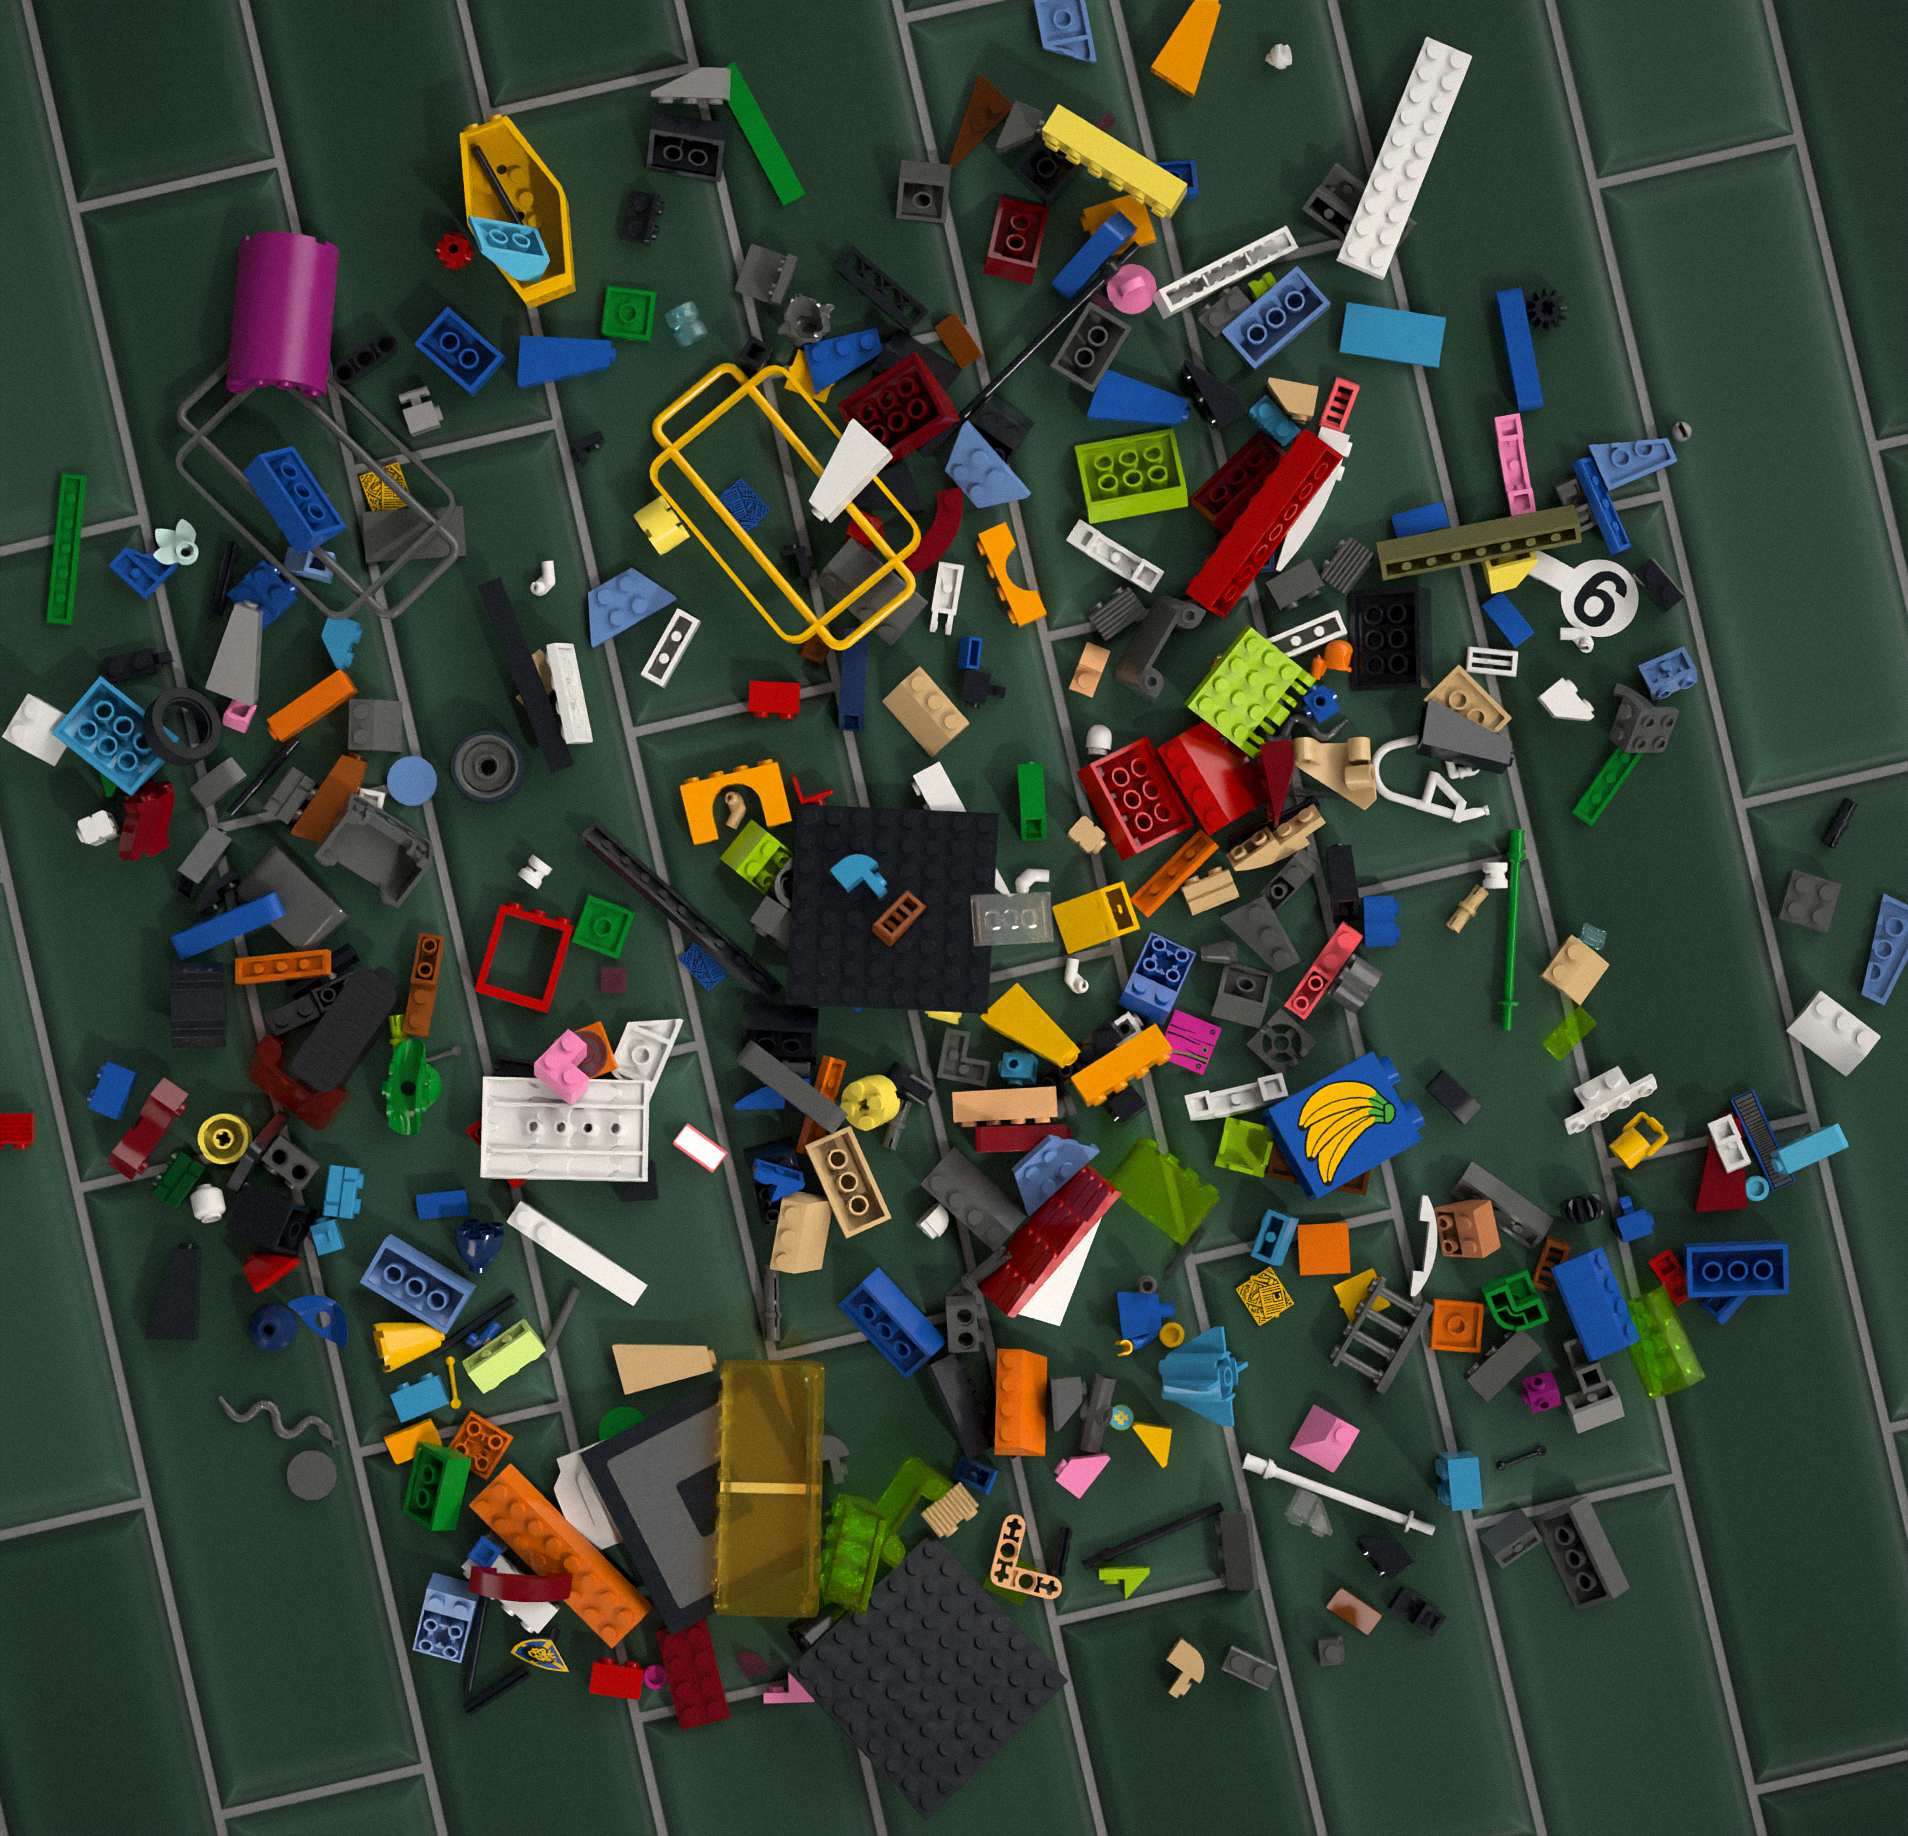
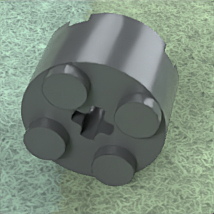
[1325,953,1383,1014]

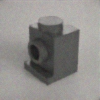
[1316,1636,1345,1666]

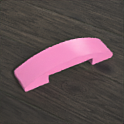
[1494,413,1536,516]

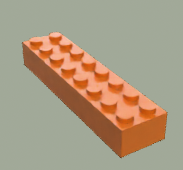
[469,1463,653,1648]

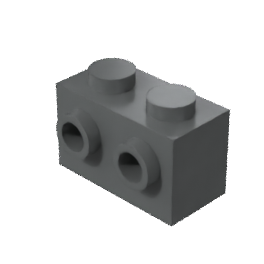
[1197,286,1252,341]

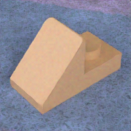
[1069,642,1110,698]

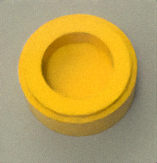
[1159,1322,1185,1348]

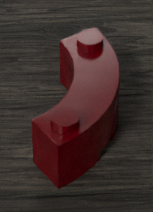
[898,487,963,576]
[107,1078,189,1181]

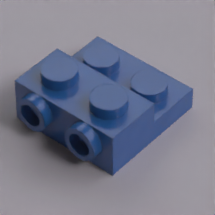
[227,560,299,631]

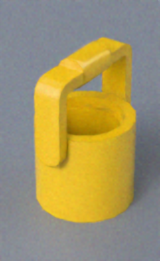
[1608,1112,1668,1170]

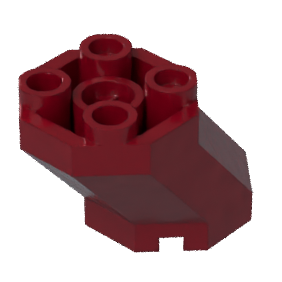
[118,780,176,861]

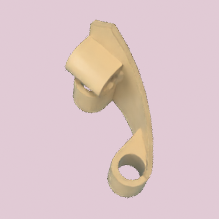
[1292,737,1377,810]

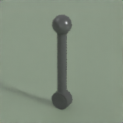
[426,1046,462,1063]

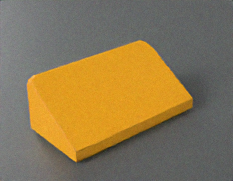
[384,1418,442,1464]

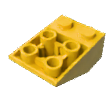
[1052,881,1140,954]

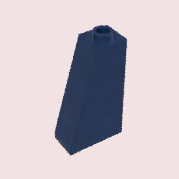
[839,626,869,732]

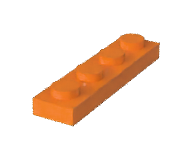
[1130,829,1219,918]
[235,949,331,985]
[796,1055,847,1155]

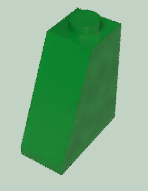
[1017,762,1047,841]

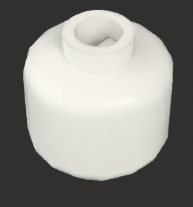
[190,1184,226,1223]

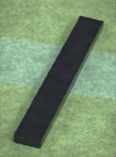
[477,577,575,774]

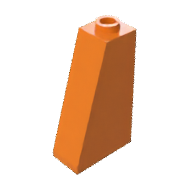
[267,669,359,742]

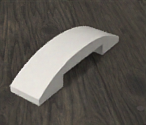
[1066,519,1165,593]
[1184,1073,1288,1120]
[1408,1195,1437,1296]

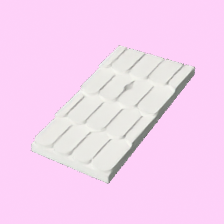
[480,1077,650,1182]

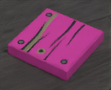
[1164,1009,1222,1075]

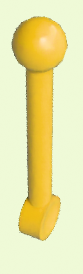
[445,1356,461,1409]

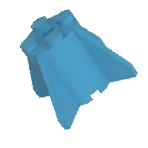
[1158,1326,1248,1426]

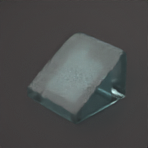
[1577,923,1607,950]

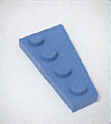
[1862,893,1908,1006]

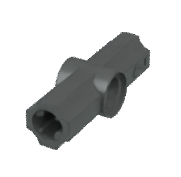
[1077,1373,1116,1453]

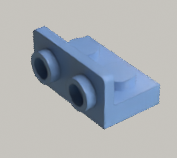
[1638,646,1698,701]

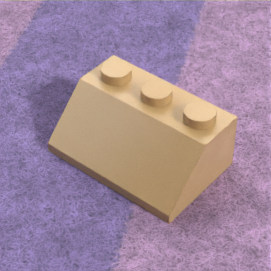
[882,666,970,758]
[770,1191,832,1274]

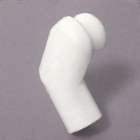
[1064,958,1089,994]

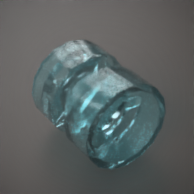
[664,301,709,348]

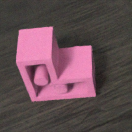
[534,1029,589,1106]

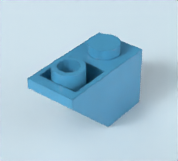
[321,618,363,671]

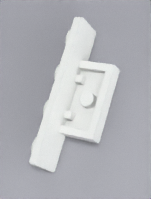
[1563,1066,1657,1135]

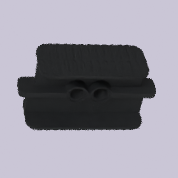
[292,966,401,1096]

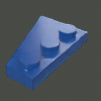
[804,328,882,395]

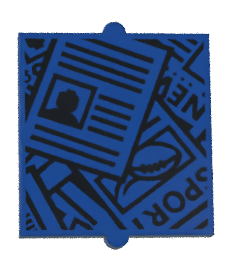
[719,478,771,533]
[678,943,729,991]

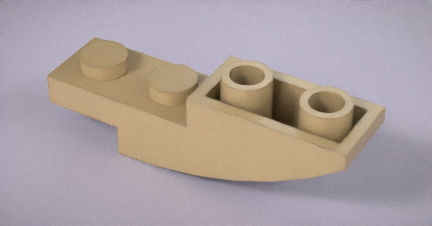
[1226,804,1326,871]

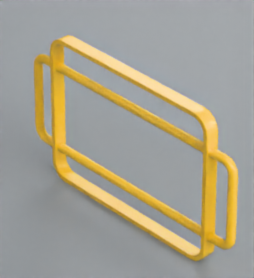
[650,363,921,651]

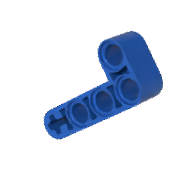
[1051,211,1138,301]

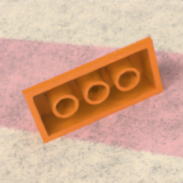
[994,1349,1047,1456]

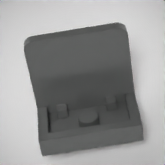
[1608,694,1679,753]

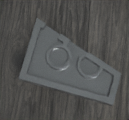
[1220,894,1301,972]

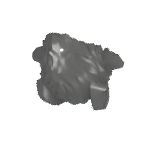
[777,294,834,347]

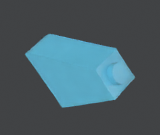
[1770,1124,1849,1176]

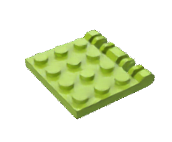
[1184,624,1316,759]

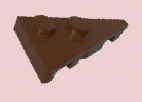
[948,73,1013,170]

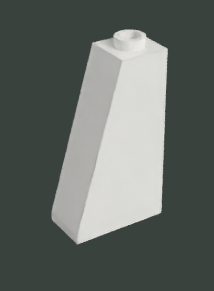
[809,418,893,523]

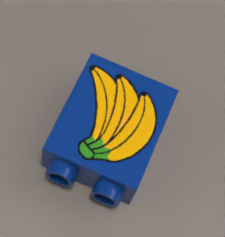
[1260,1051,1425,1201]

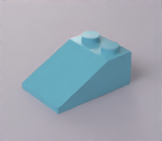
[468,216,550,283]

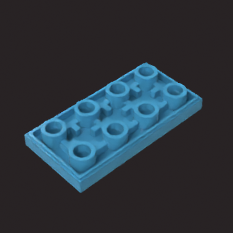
[1339,302,1446,368]

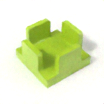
[1214,1117,1273,1177]

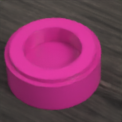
[643,1663,668,1690]

